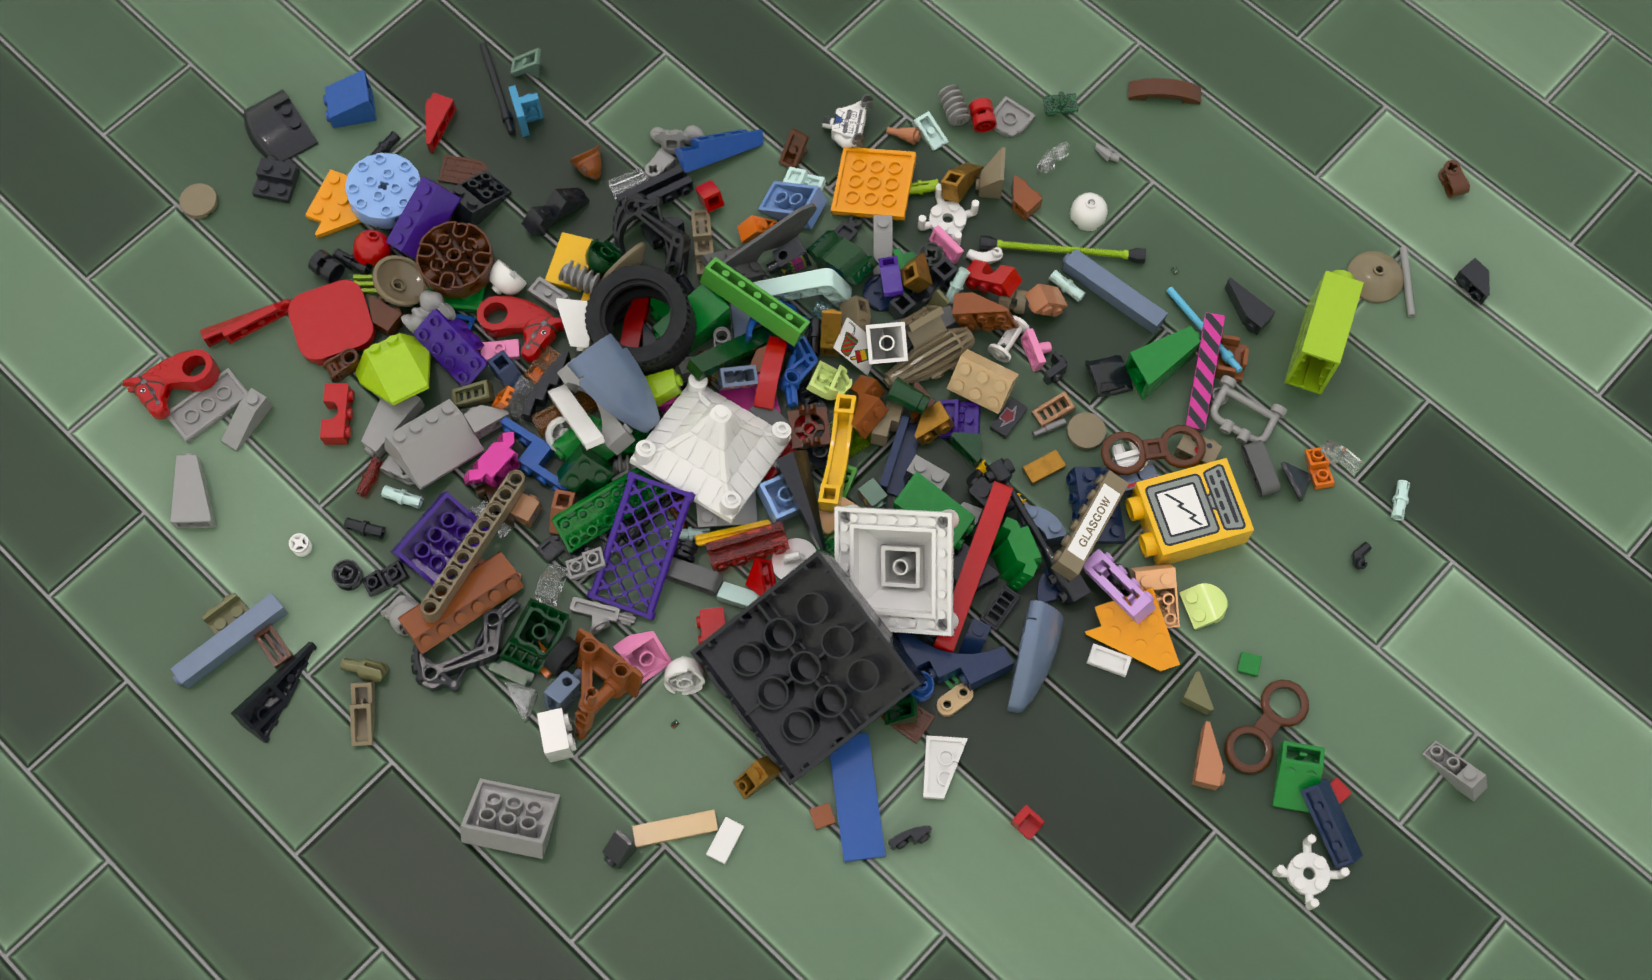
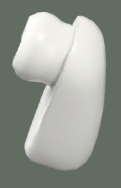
[966,247,1003,264]

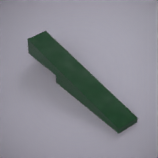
[686,325,779,381]

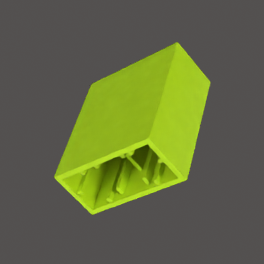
[1284,270,1364,395]

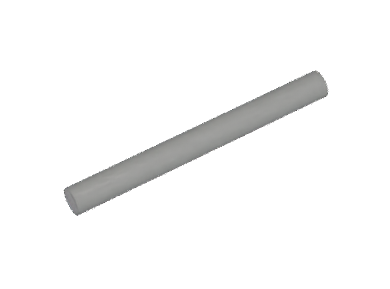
[1399,246,1415,317]

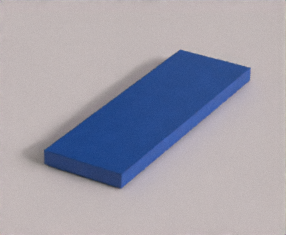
[830,733,886,862]

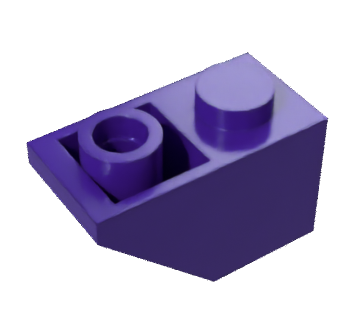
[878,256,903,297]

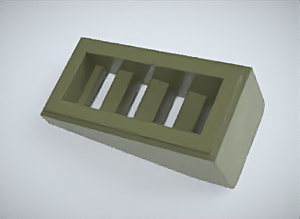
[452,379,495,408]

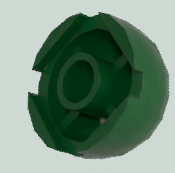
[585,239,622,275]

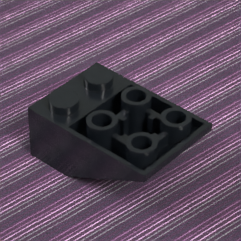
[448,170,512,225]

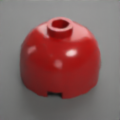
[353,230,391,267]

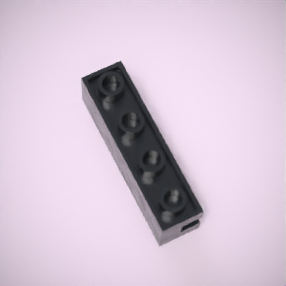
[616,165,694,220]

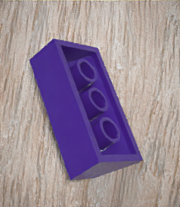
[386,177,462,259]

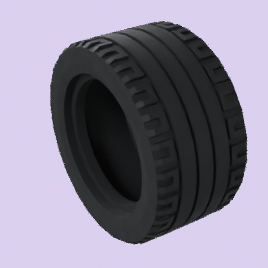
[585,264,697,376]

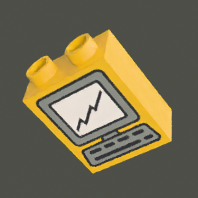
[1125,458,1254,565]

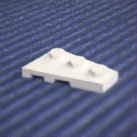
[923,736,968,800]

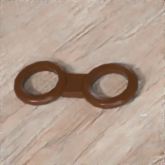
[1101,425,1206,476]
[1225,679,1309,774]

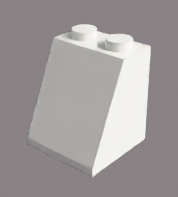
[866,322,908,364]

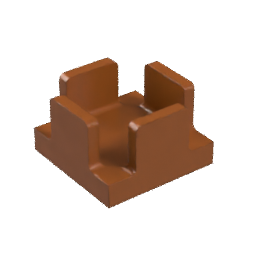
[1214,334,1249,383]

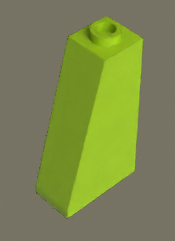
[645,369,683,407]

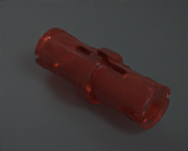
[355,457,384,498]

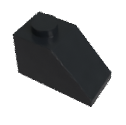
[602,829,637,869]

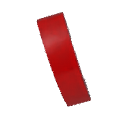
[754,336,788,410]

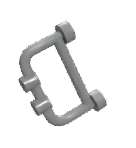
[1210,375,1287,444]

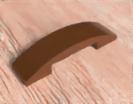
[1128,78,1201,104]

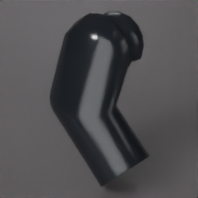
[1352,542,1372,570]

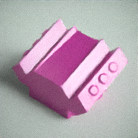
[464,432,520,489]

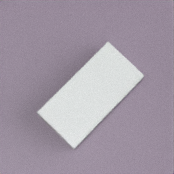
[1086,643,1132,677]
[706,817,745,865]

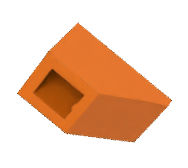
[737,215,778,244]

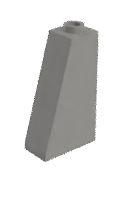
[361,395,425,459]
[170,453,216,529]

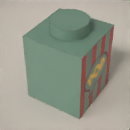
[857,478,888,509]

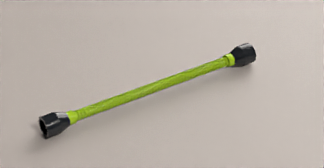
[979,235,1146,264]

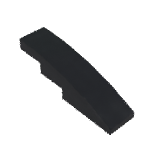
[522,350,571,423]

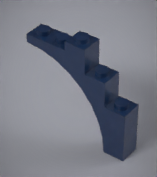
[891,632,1014,691]

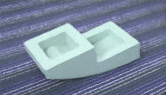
[783,167,826,191]

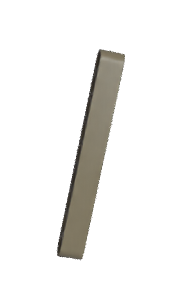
[420,470,526,623]

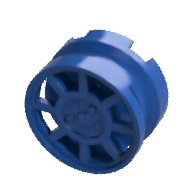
[908,671,934,702]

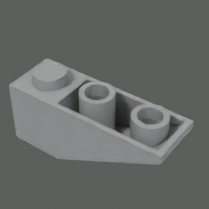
[1422,741,1488,801]

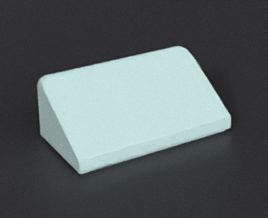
[717,581,760,609]

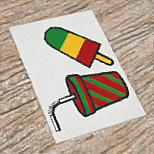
[833,317,873,376]

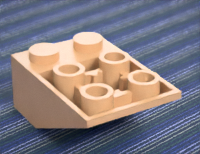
[1130,564,1180,628]

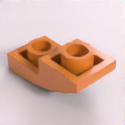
[1305,447,1335,490]

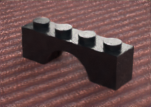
[889,256,958,320]

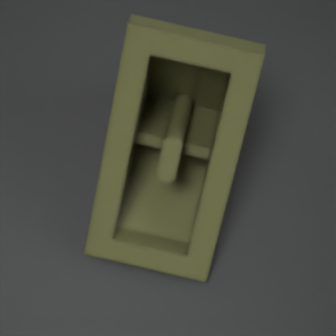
[1180,671,1214,715]

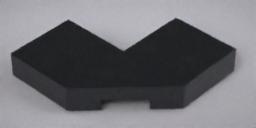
[536,536,591,564]

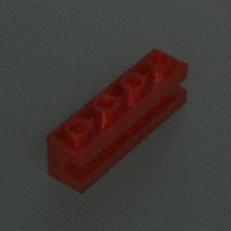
[705,521,790,572]

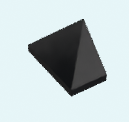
[1281,462,1312,502]

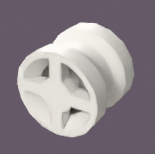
[289,533,312,557]

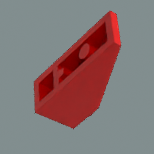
[425,93,457,153]

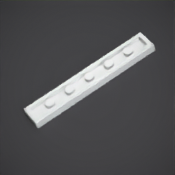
[547,384,605,450]

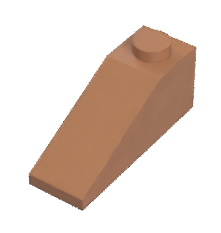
[1191,721,1225,791]

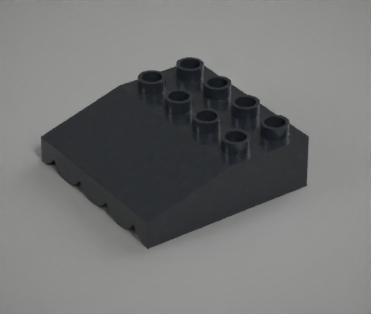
[690,549,927,785]

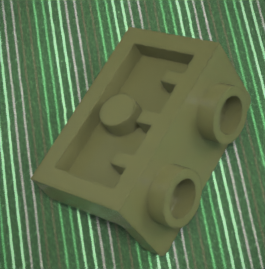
[202,593,249,635]

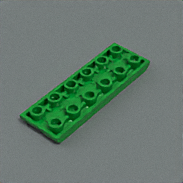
[551,467,668,553]

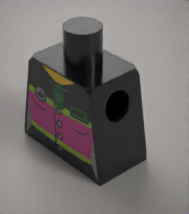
[766,236,812,276]

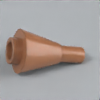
[886,127,921,145]

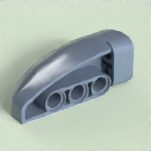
[567,333,660,433]
[1007,600,1064,713]

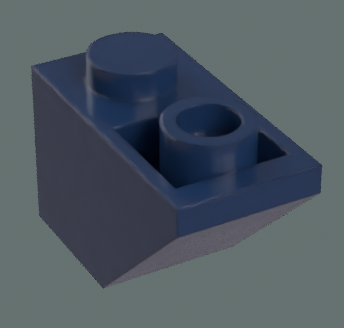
[487,350,529,397]

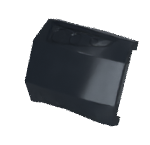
[1085,355,1133,397]

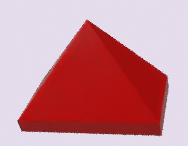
[745,558,776,596]

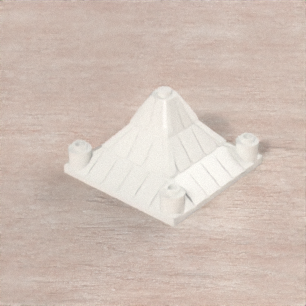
[629,374,791,523]
[834,504,959,636]

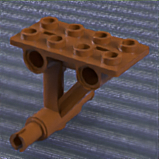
[574,628,644,740]

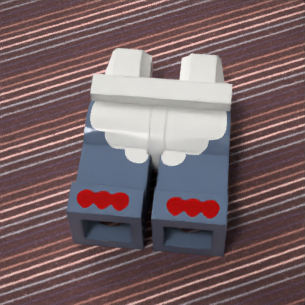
[1112,442,1160,497]

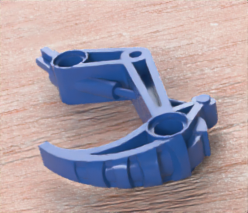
[745,299,818,408]

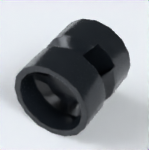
[308,249,345,284]

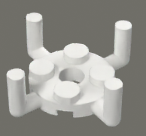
[918,184,979,246]
[1272,834,1350,910]

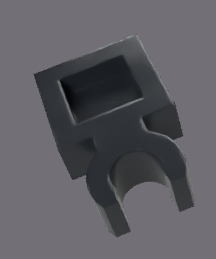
[834,215,863,241]

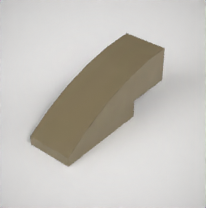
[871,402,904,447]
[350,681,375,746]

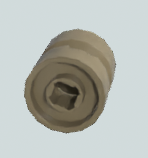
[998,289,1027,315]

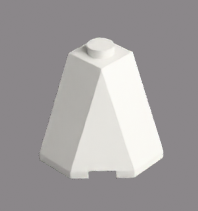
[556,298,593,351]

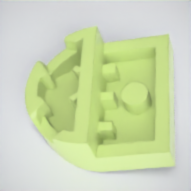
[806,360,852,400]
[1179,583,1228,630]

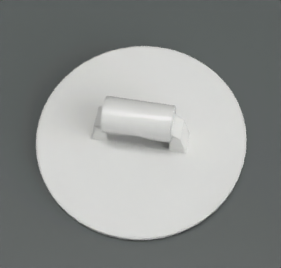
[771,538,816,579]

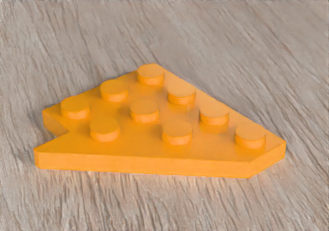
[305,169,362,238]
[1085,587,1180,671]

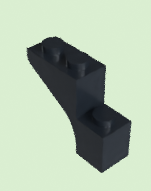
[521,187,590,236]

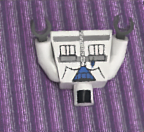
[822,94,873,148]

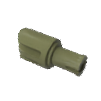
[340,657,389,683]

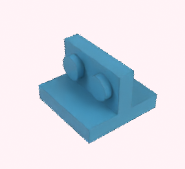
[508,85,544,137]

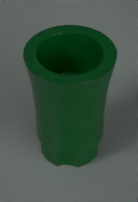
[885,376,931,414]

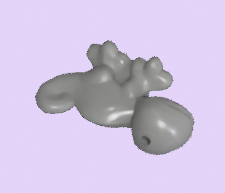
[650,125,705,155]

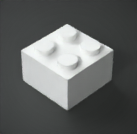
[537,708,577,762]

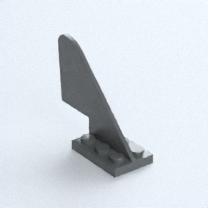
[701,203,817,281]

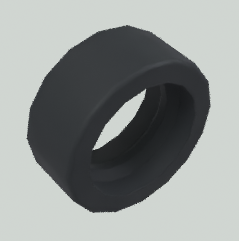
[544,637,580,676]

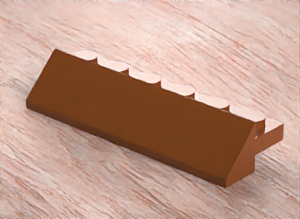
[398,552,524,654]

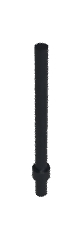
[480,42,516,134]

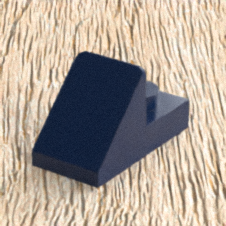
[958,619,991,654]

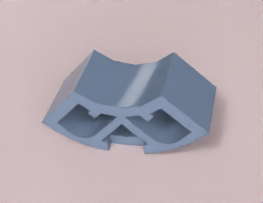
[1017,505,1067,546]

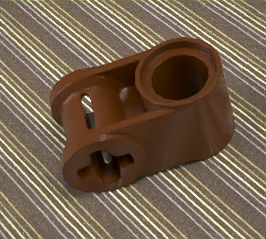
[1438,160,1470,198]
[322,348,361,383]

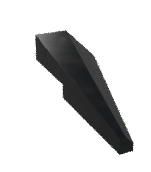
[773,449,826,550]
[231,642,317,743]

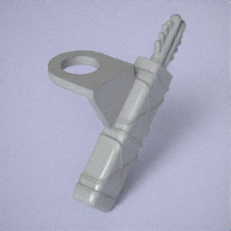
[570,597,637,635]

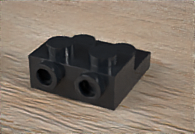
[252,156,300,203]

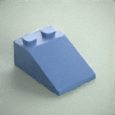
[758,181,828,229]

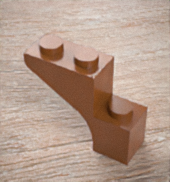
[850,375,889,439]

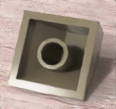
[975,147,1006,199]

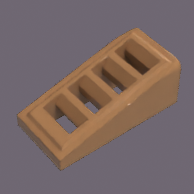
[1032,391,1076,427]

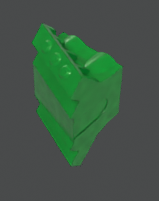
[989,517,1042,592]

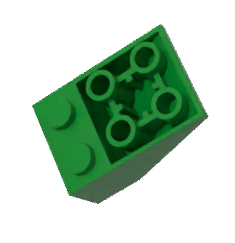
[1272,741,1325,813]

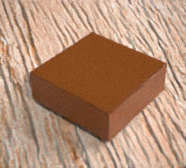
[809,803,836,830]

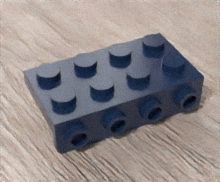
[1066,467,1126,544]

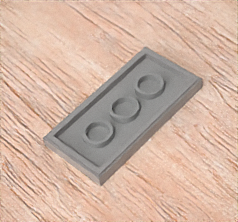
[167,368,248,443]

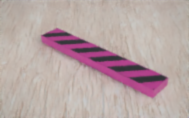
[1185,312,1225,430]

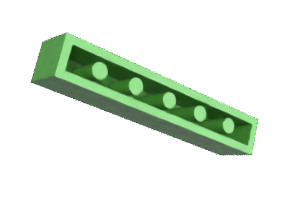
[700,257,810,347]

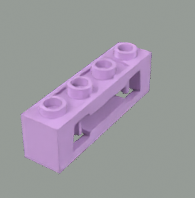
[1083,549,1156,624]

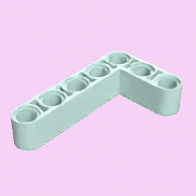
[753,268,852,308]

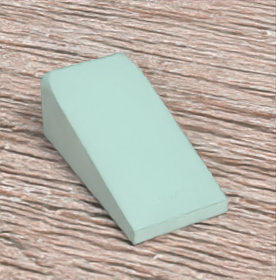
[911,111,949,151]

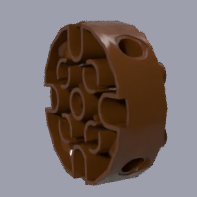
[416,221,495,299]

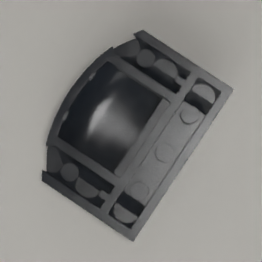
[244,89,318,162]

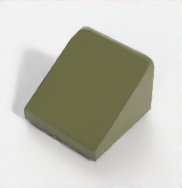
[928,289,950,307]

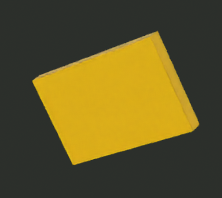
[545,232,592,292]

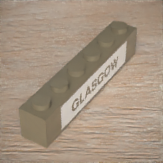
[1051,470,1129,581]

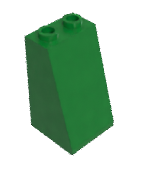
[653,284,731,353]
[1125,325,1201,400]
[893,471,976,553]

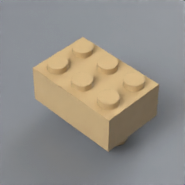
[947,349,1019,414]

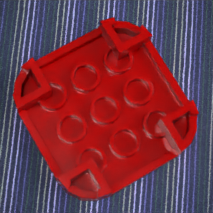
[288,280,377,366]

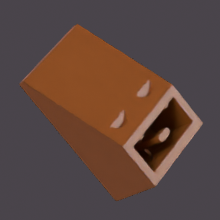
[952,292,1018,332]

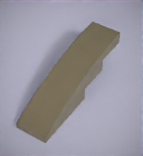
[691,209,714,279]

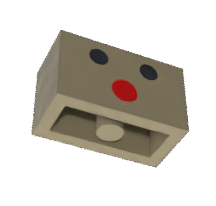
[1174,434,1222,466]

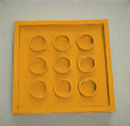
[831,147,917,221]

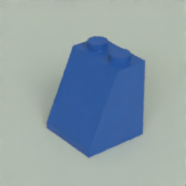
[323,70,377,128]

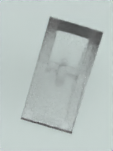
[505,681,538,723]

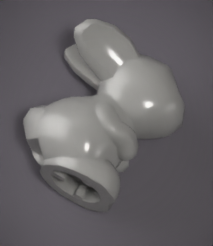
[401,290,456,334]

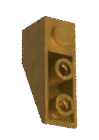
[941,162,984,203]
[820,309,842,357]

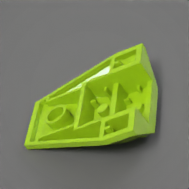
[355,333,431,406]

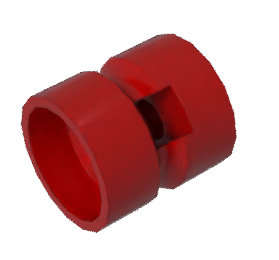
[968,98,997,133]

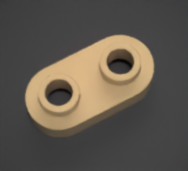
[936,683,973,717]

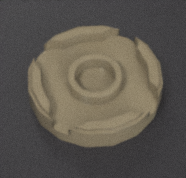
[179,183,218,219]
[1067,412,1106,450]

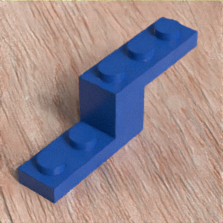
[500,416,572,492]

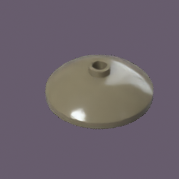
[601,242,646,280]
[1347,251,1404,303]
[372,255,427,307]

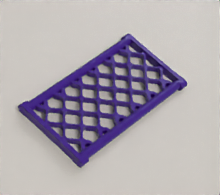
[587,471,696,620]

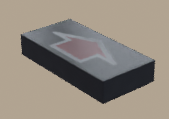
[990,397,1028,439]

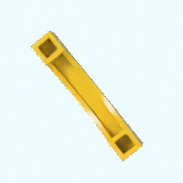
[818,394,857,512]

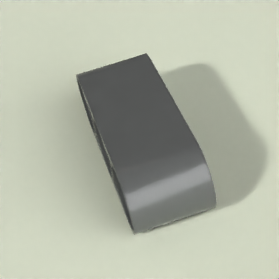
[1241,440,1281,497]
[666,557,723,596]

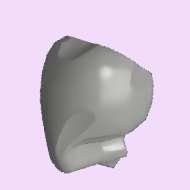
[380,595,420,636]

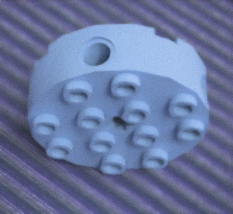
[345,153,420,229]

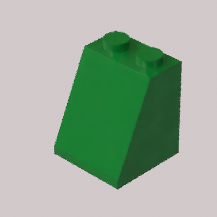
[552,414,616,461]

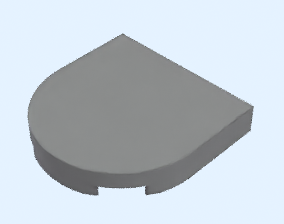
[993,96,1035,137]

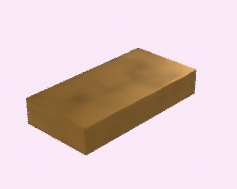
[1022,450,1066,485]

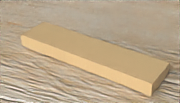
[632,810,718,848]

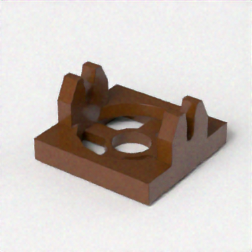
[788,404,831,450]

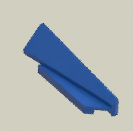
[675,129,764,173]

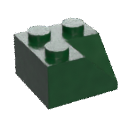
[557,443,614,493]

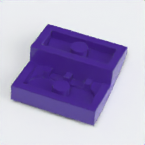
[938,399,981,439]

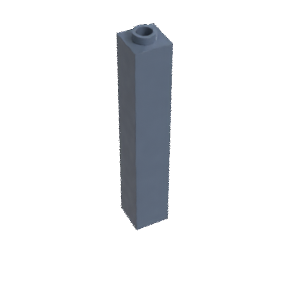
[1062,249,1168,334]
[170,593,288,689]

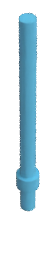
[1166,287,1243,373]

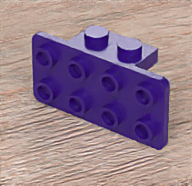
[414,309,488,386]

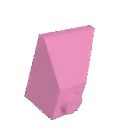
[613,631,672,684]

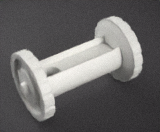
[987,315,1030,363]

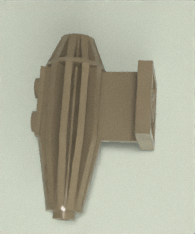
[883,305,975,389]

